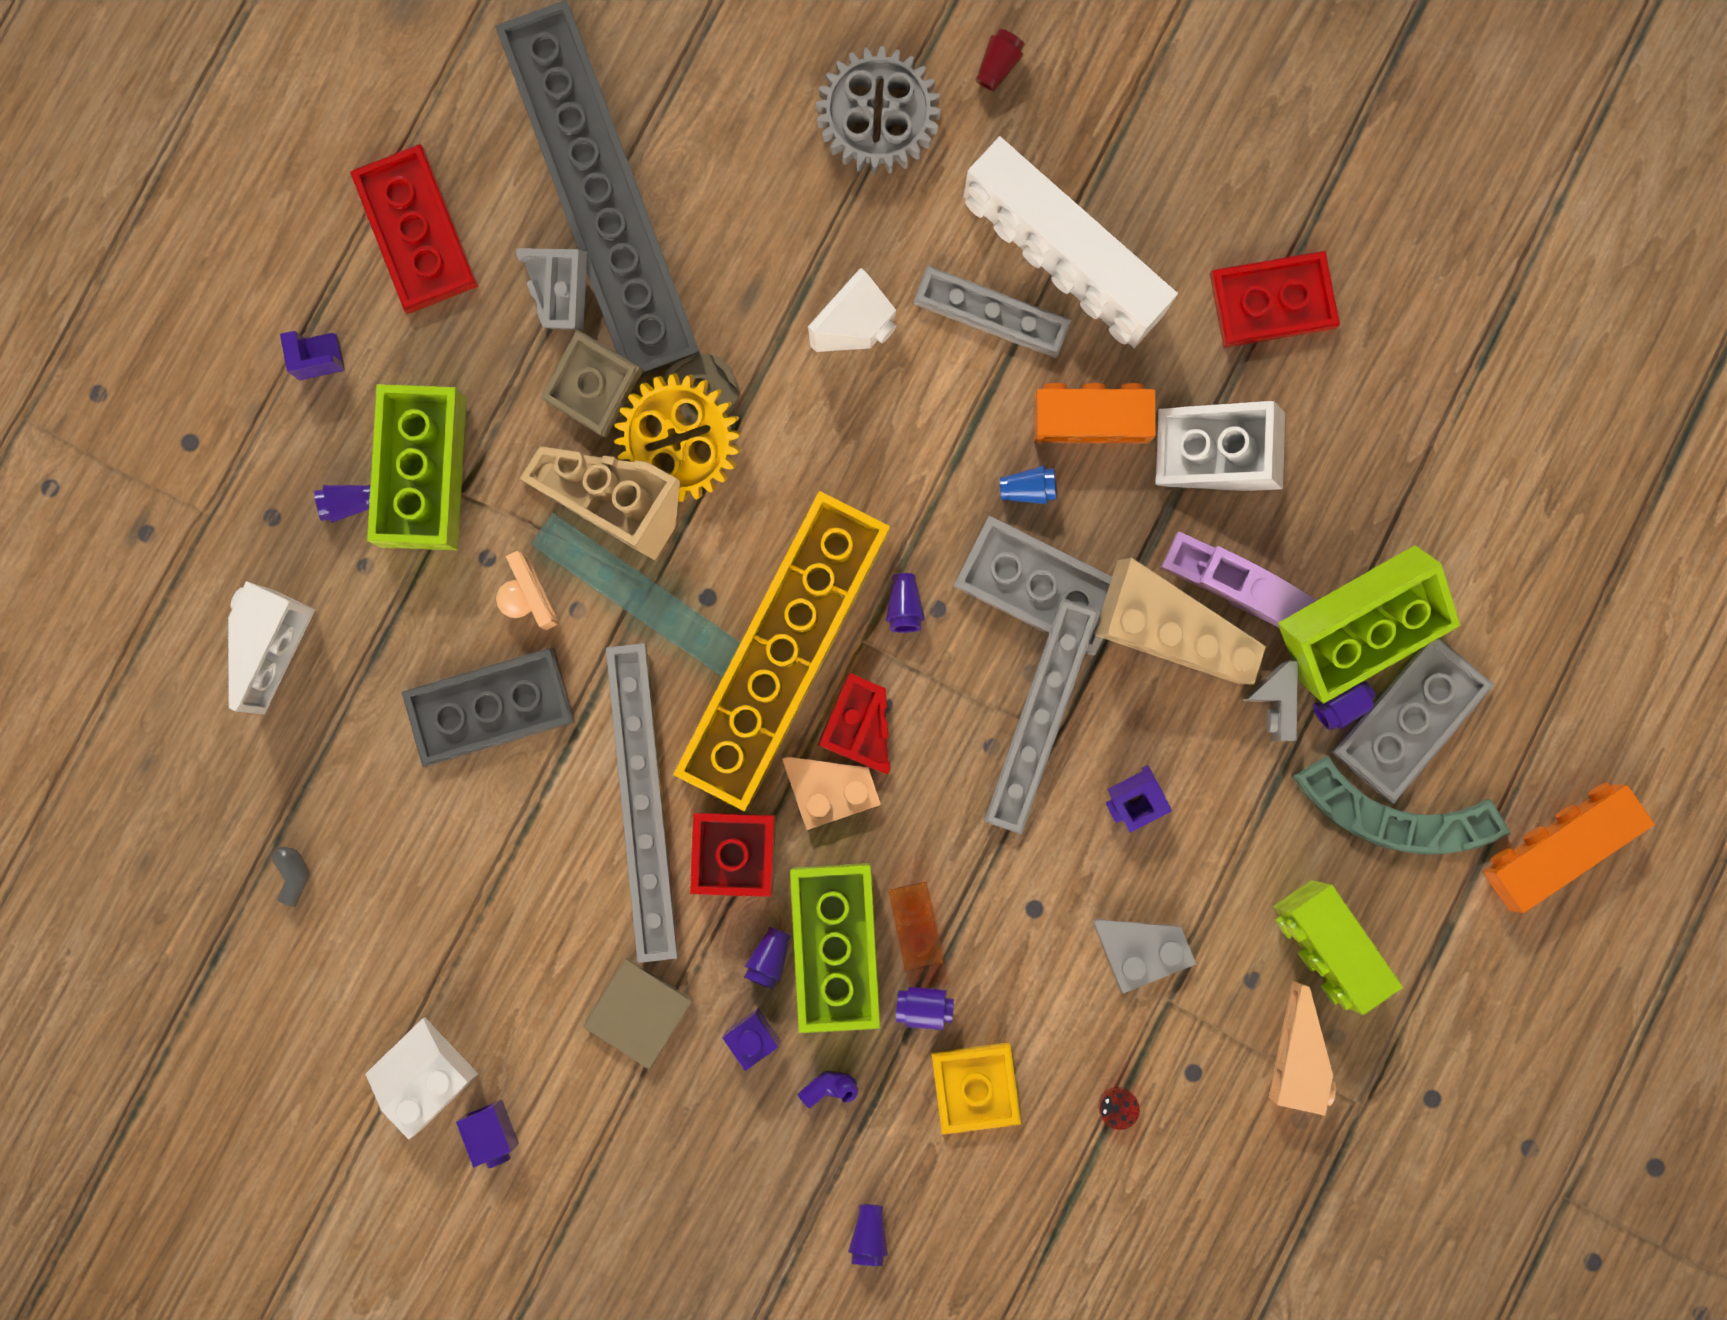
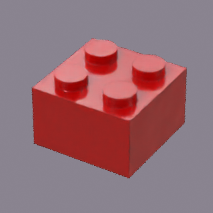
[690,812,776,897]

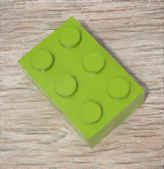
[1273,880,1403,1015]

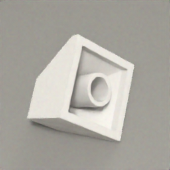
[808,268,897,352]

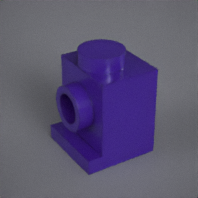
[1105,765,1172,833]

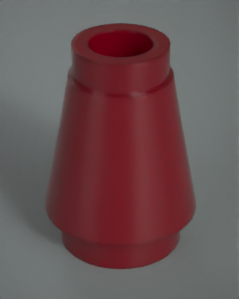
[975,29,1025,92]

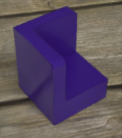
[280,331,345,380]

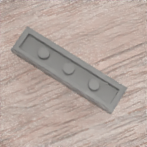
[913,265,1071,358]

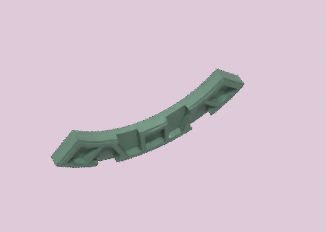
[1292,756,1511,855]

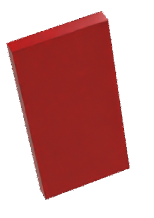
[350,144,479,315]

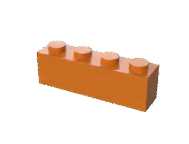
[1482,782,1655,914]

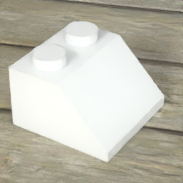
[366,1017,479,1140]

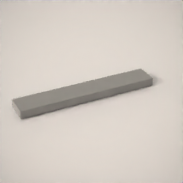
[984,598,1100,835]

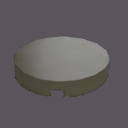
[663,354,739,431]

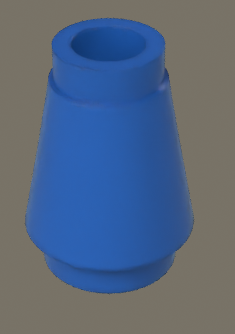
[1000,465,1057,504]

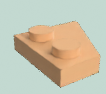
[782,757,881,830]

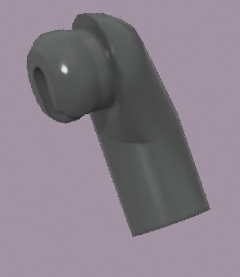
[272,847,309,907]

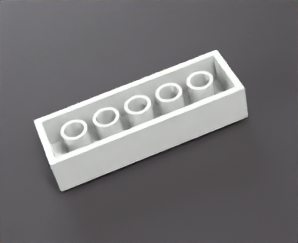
[964,136,1178,348]

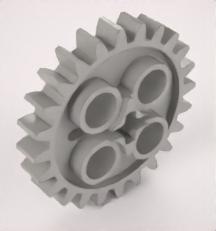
[816,46,941,174]

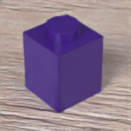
[722,1008,781,1071]
[456,1099,519,1169]

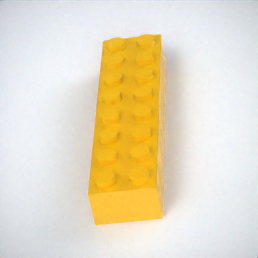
[673,491,890,811]

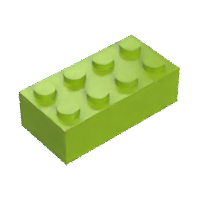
[367,384,467,551]
[1278,545,1461,704]
[790,863,880,1033]

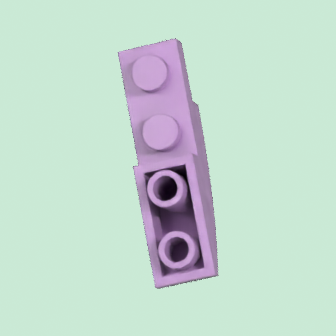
[1160,532,1316,627]

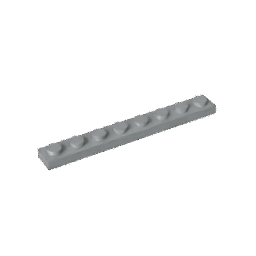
[606,643,679,963]

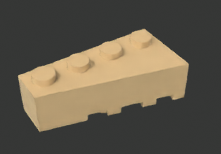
[1094,558,1266,684]

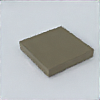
[540,330,644,437]
[583,958,693,1069]

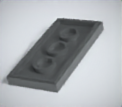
[402,647,575,767]

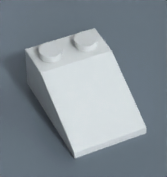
[1156,401,1285,491]
[228,581,316,715]

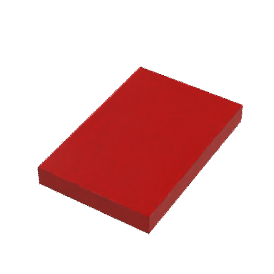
[1210,251,1340,348]

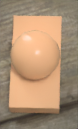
[496,551,559,630]

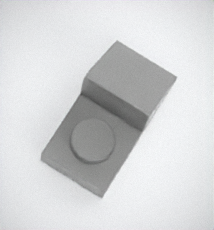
[1242,661,1298,742]

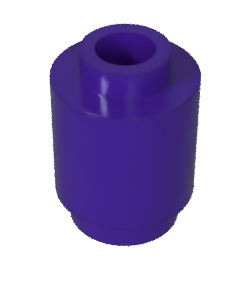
[1312,680,1375,731]
[896,987,954,1030]

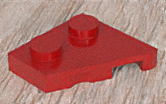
[817,673,890,775]

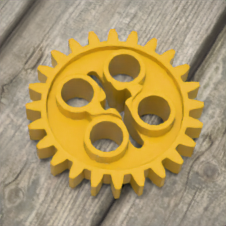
[614,373,742,502]

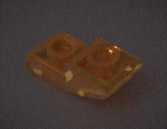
[888,881,944,972]

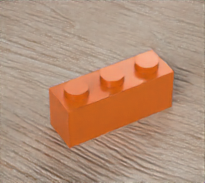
[1034,383,1156,443]

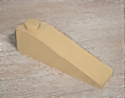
[520,446,680,561]

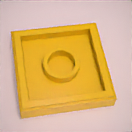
[931,1042,1021,1135]

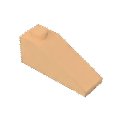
[1268,981,1336,1116]

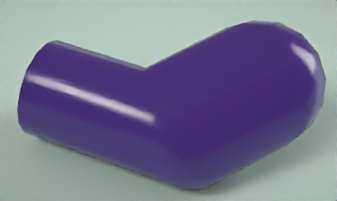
[798,1070,858,1109]

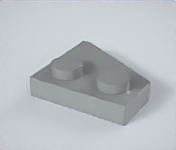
[516,248,587,330]
[1092,919,1196,993]

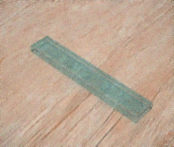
[531,513,741,677]

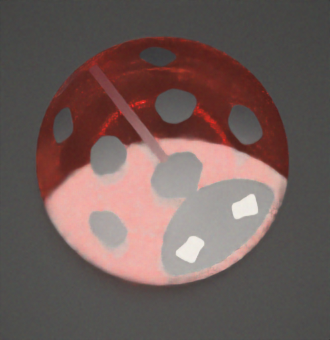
[1098,1087,1140,1130]

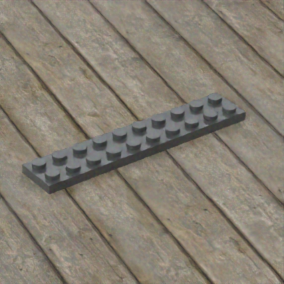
[495,0,701,378]

